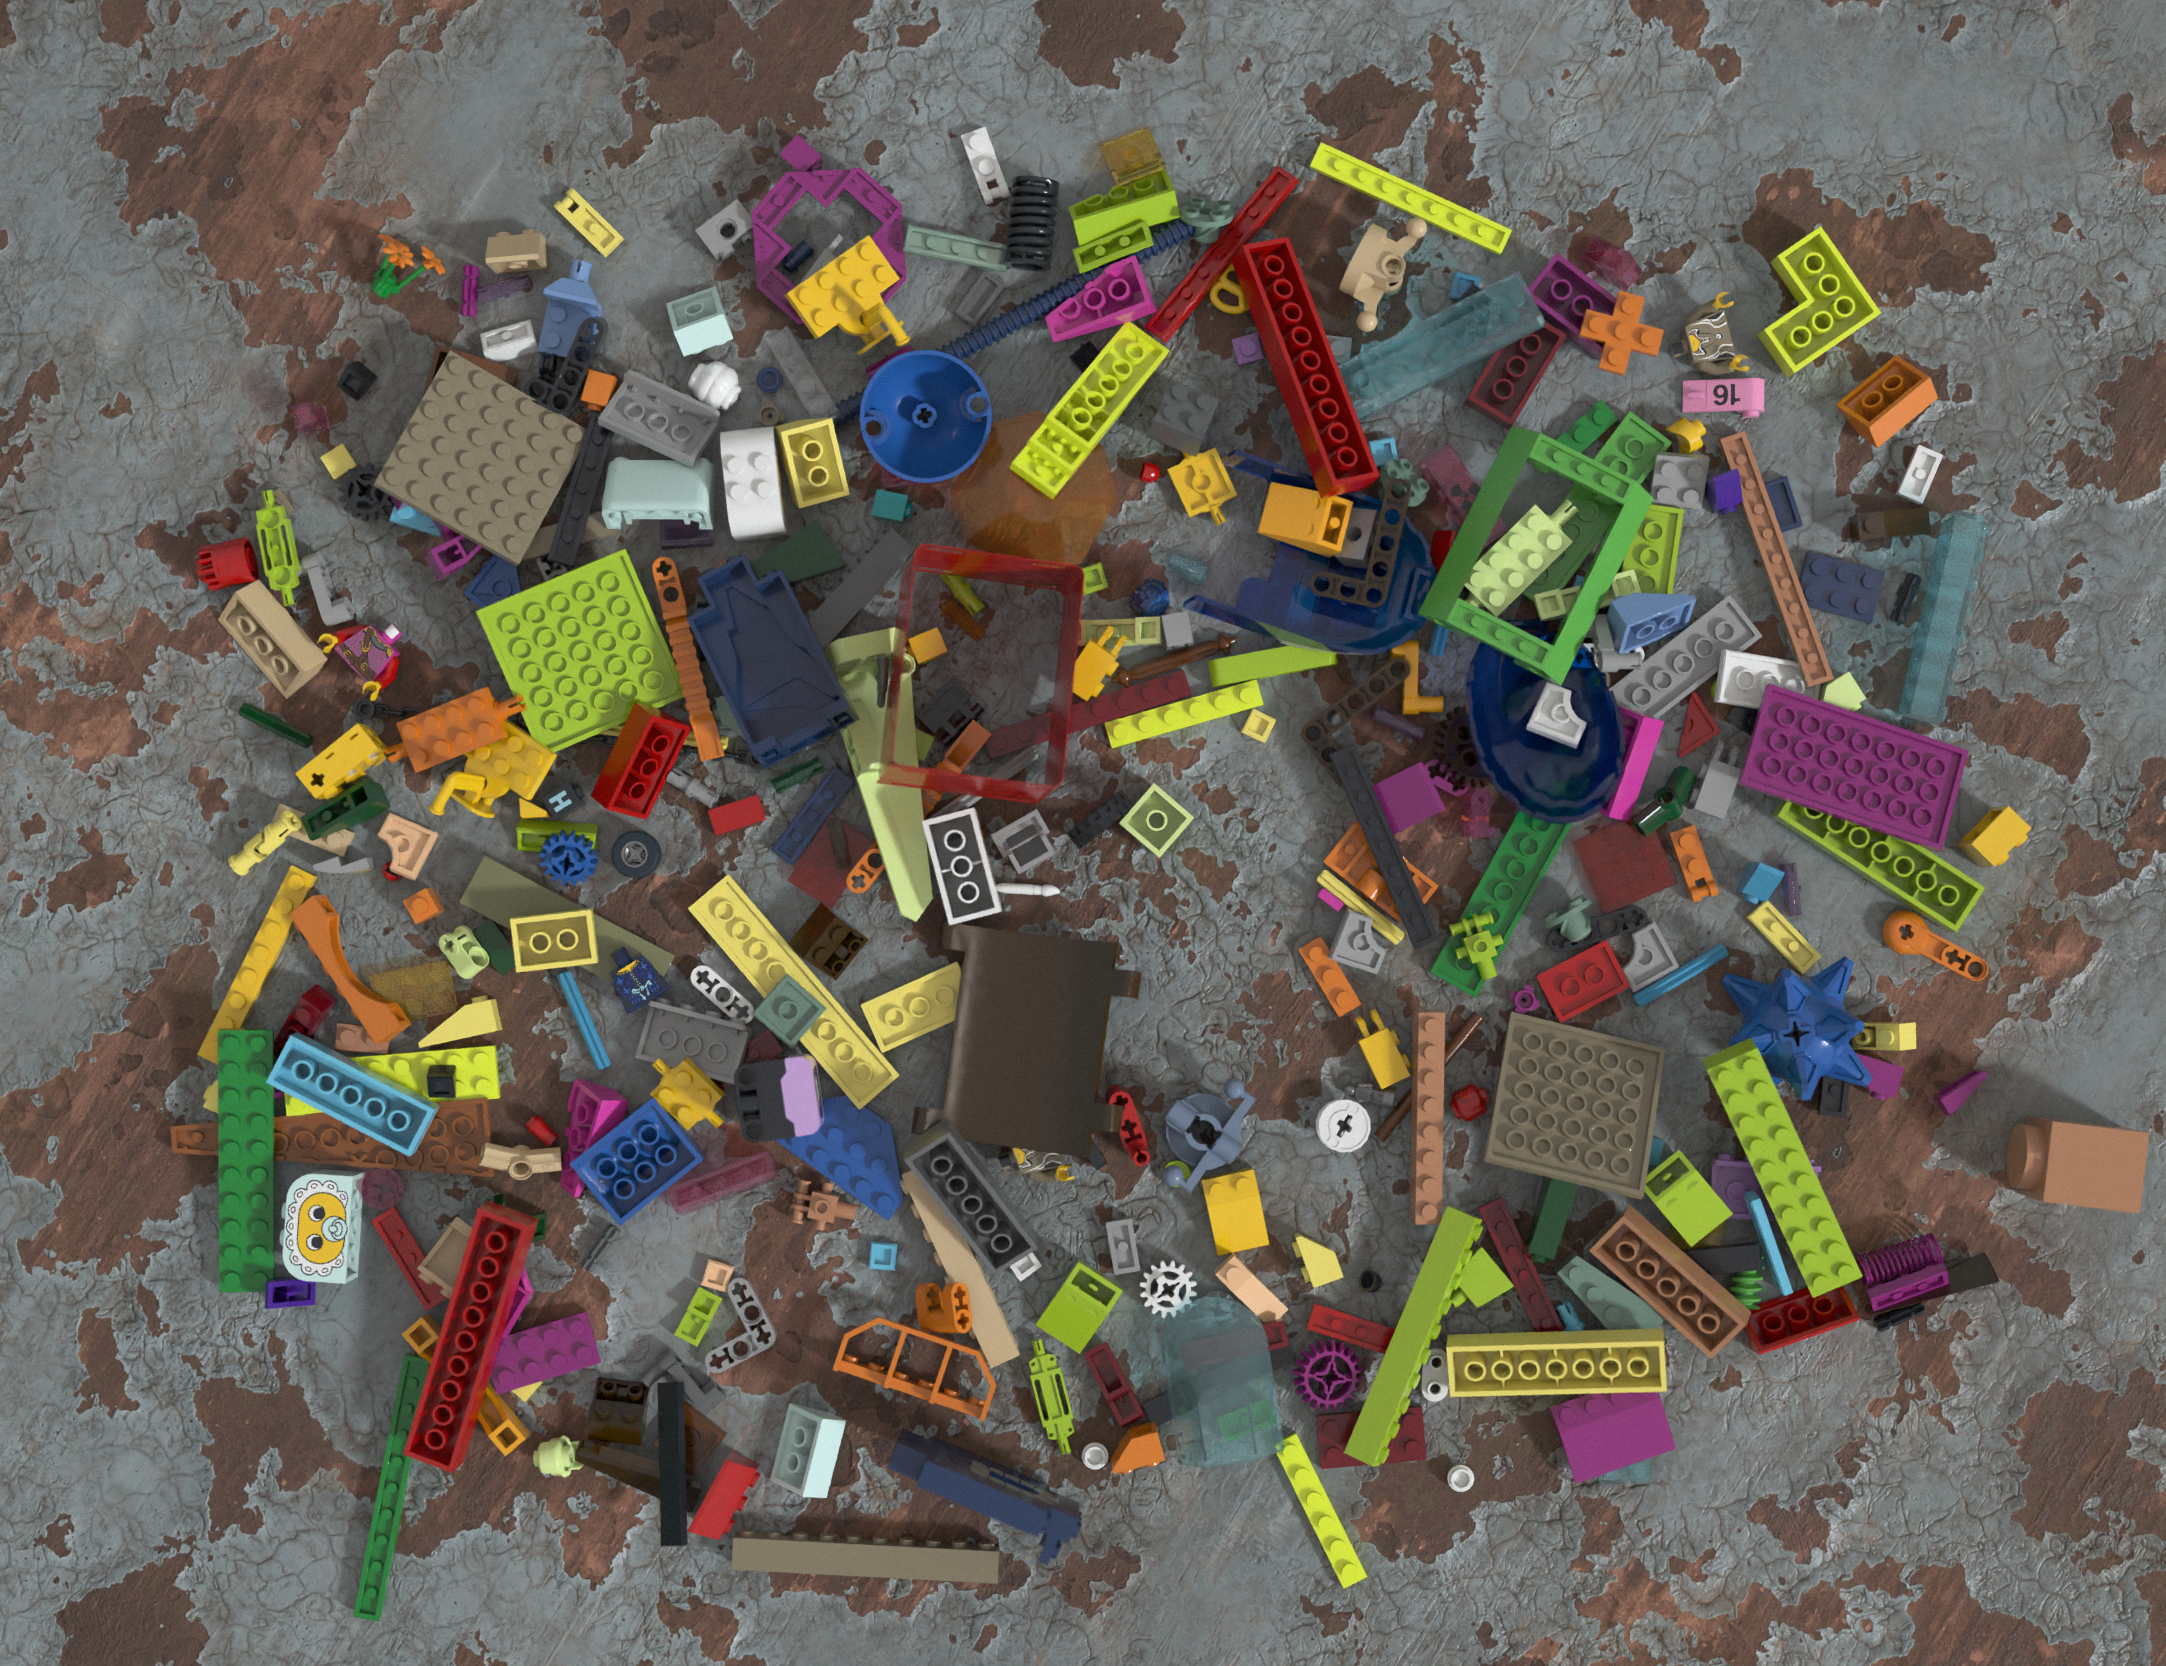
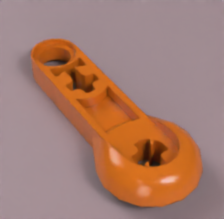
[1882,910,1988,981]

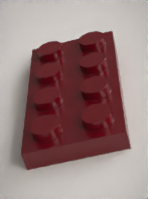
[1316,1405,1427,1469]

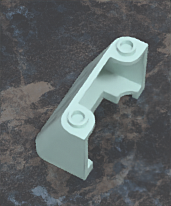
[602,457,715,530]

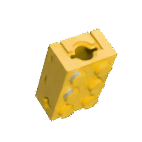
[295,723,387,800]

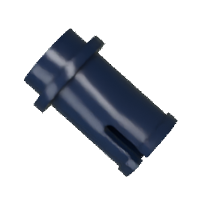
[781,240,814,273]

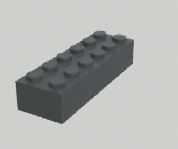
[903,1118,1038,1276]

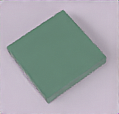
[752,973,827,1049]

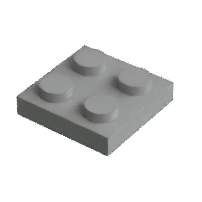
[1649,451,1710,509]

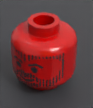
[1449,1083,1490,1122]

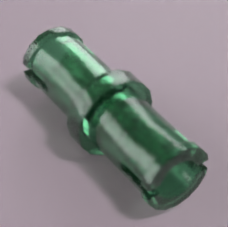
[770,756,825,795]

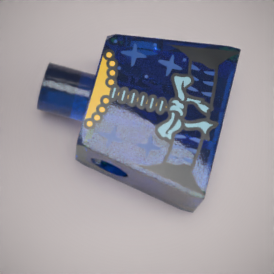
[610,946,671,1014]

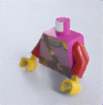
[317,623,402,701]

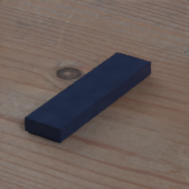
[771,766,856,866]

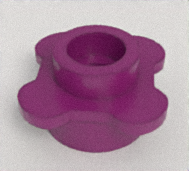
[1509,985,1539,1014]

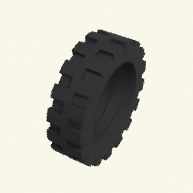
[1067,790,1134,849]

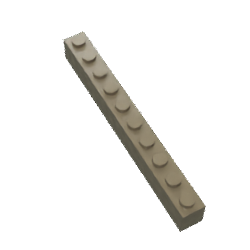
[731,1529,1000,1584]

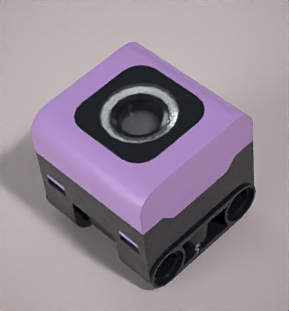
[734,1053,824,1143]

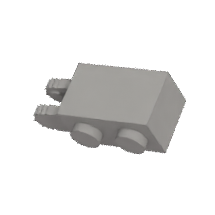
[1688,740,1742,820]

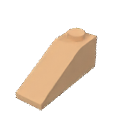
[1214,1253,1289,1323]

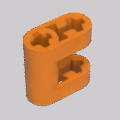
[915,1282,972,1333]

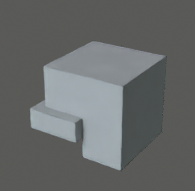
[991,809,1056,874]

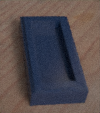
[1764,476,1803,533]

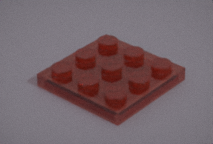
[1573,814,1678,914]

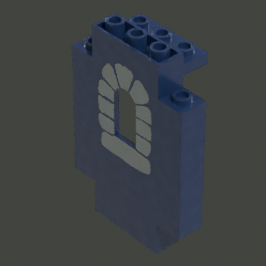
[887,1428,1082,1565]

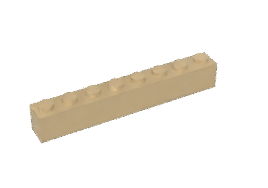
[900,1169,1020,1368]

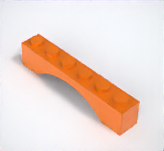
[290,895,411,1044]

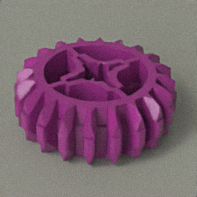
[1292,1339,1363,1412]

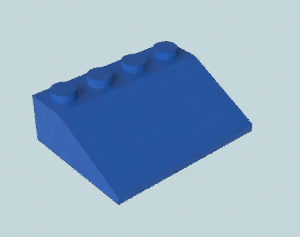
[570,1097,706,1226]

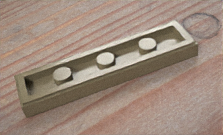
[519,511,618,564]

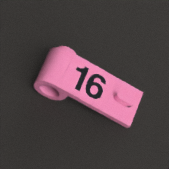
[1683,378,1764,418]

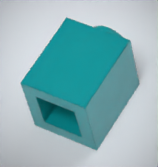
[872,489,913,524]

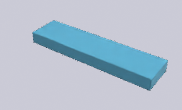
[1743,1190,1793,1296]

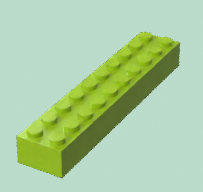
[1702,1038,1863,1298]

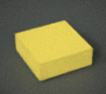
[320,443,357,481]
[1241,708,1276,744]

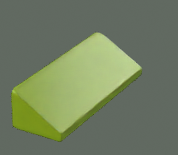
[1072,221,1154,274]
[516,818,598,854]

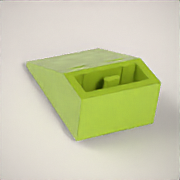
[1645,1150,1733,1247]
[1035,1258,1123,1354]

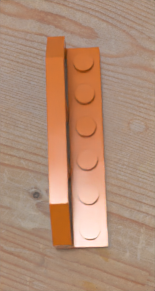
[832,1316,996,1421]

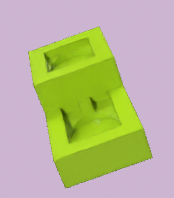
[674,1287,722,1348]

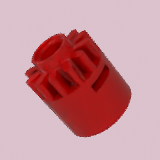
[195,537,259,591]

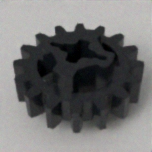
[338,463,394,521]

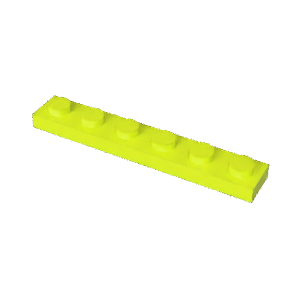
[1104,679,1264,749]
[1272,1432,1367,1588]

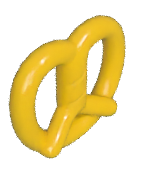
[1210,264,1249,314]

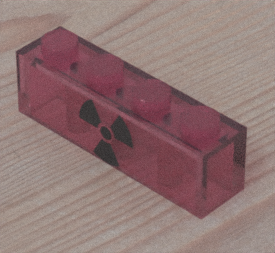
[1420,443,1510,549]
[667,1150,781,1216]

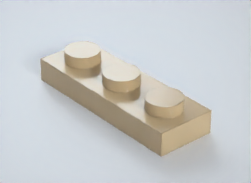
[272,803,355,857]

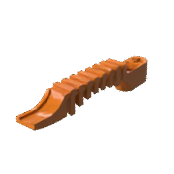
[652,557,725,762]
[847,720,992,893]

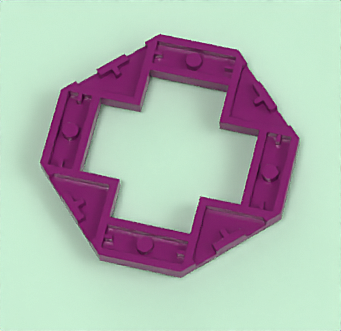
[751,168,907,324]

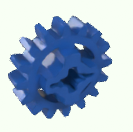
[539,830,598,886]

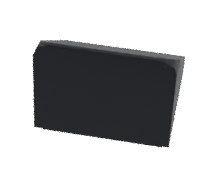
[337,361,377,401]
[427,1065,456,1098]

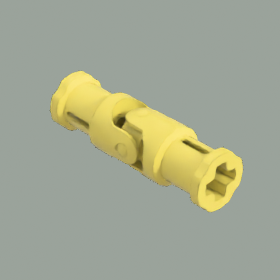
[228,810,301,876]

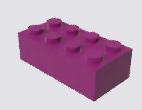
[1520,252,1616,361]

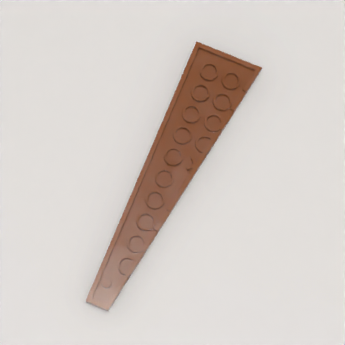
[170,1097,496,1177]

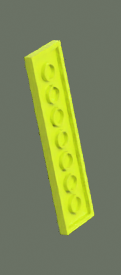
[284,1045,500,1116]

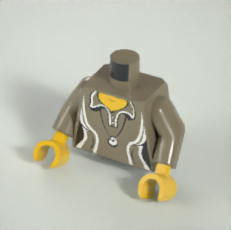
[1669,291,1750,376]
[998,1148,1075,1183]

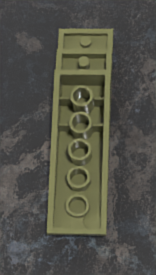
[459,855,676,1001]

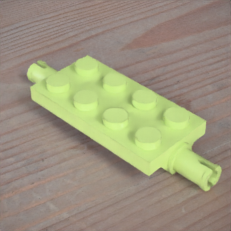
[1464,499,1579,617]

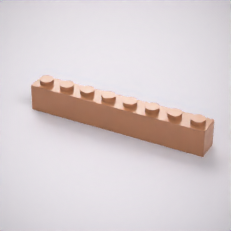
[1409,1009,1445,1225]

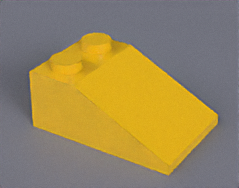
[1201,1167,1269,1256]

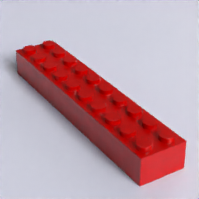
[1231,237,1380,499]
[403,1201,538,1473]

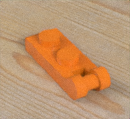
[1668,825,1719,903]

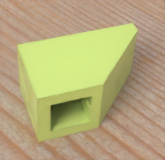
[1818,672,1866,712]

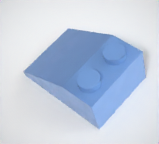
[1607,593,1696,653]

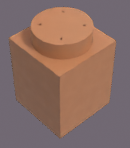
[2006,1115,2149,1214]

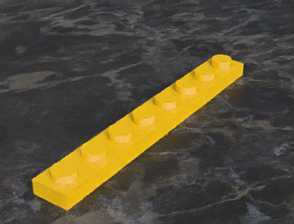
[197,865,317,1065]

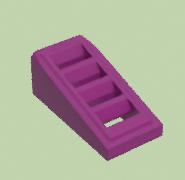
[1933,1069,1988,1116]

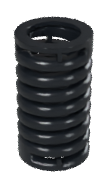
[1004,176,1060,272]

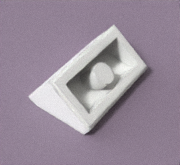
[480,319,538,363]

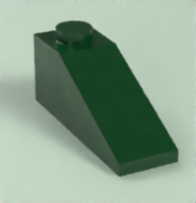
[301,779,391,841]

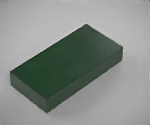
[473,919,515,976]

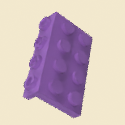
[1709,1154,1821,1221]

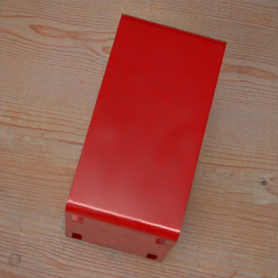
[876,544,1085,804]

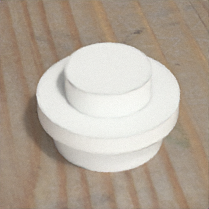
[1082,1442,1108,1469]
[1447,1465,1474,1492]

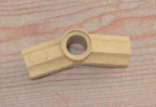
[479,1142,562,1180]

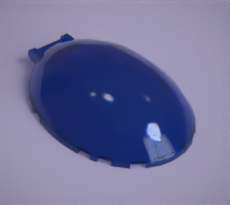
[1465,616,1625,824]

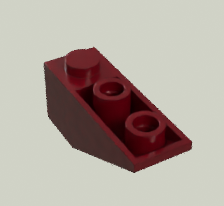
[274,984,338,1059]

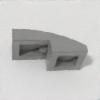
[313,856,376,874]

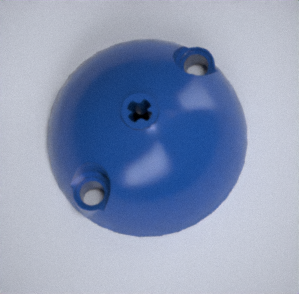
[860,350,992,483]

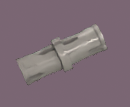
[666,767,720,809]

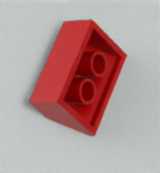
[688,1450,760,1540]

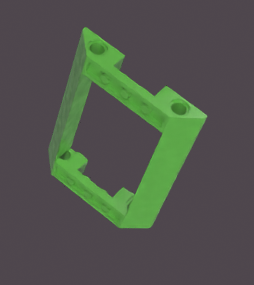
[1418,426,1654,686]

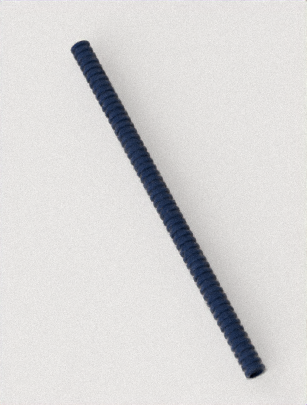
[811,217,1194,429]

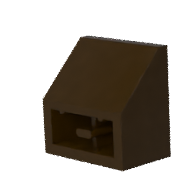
[788,903,869,980]
[587,1377,651,1446]

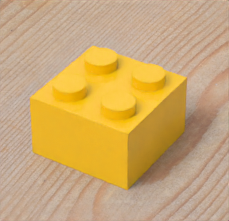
[1957,806,2031,867]

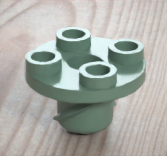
[1181,197,1233,244]
[1379,458,1429,507]
[1543,894,1592,942]

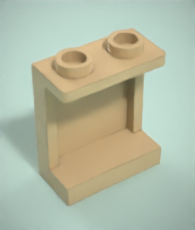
[417,1217,472,1299]

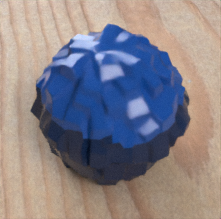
[1128,577,1170,617]

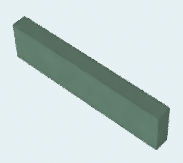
[902,225,1007,273]

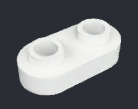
[1420,1347,1449,1402]

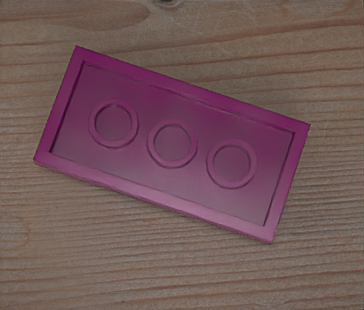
[491,1311,602,1395]

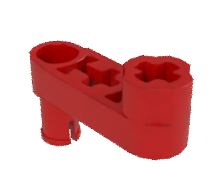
[1105,1084,1150,1167]

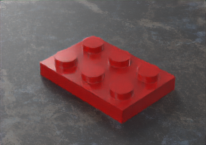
[1535,939,1631,1023]

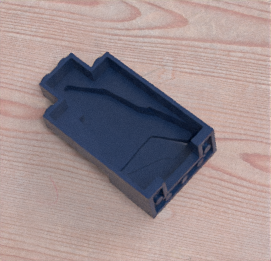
[686,554,860,768]

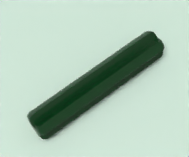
[238,703,314,748]

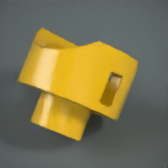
[1665,417,1706,454]

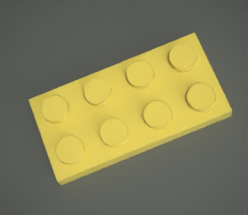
[861,961,961,1053]

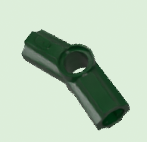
[1630,765,1697,837]

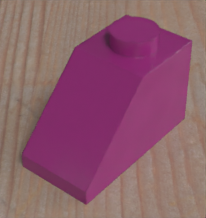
[1856,1053,1904,1101]

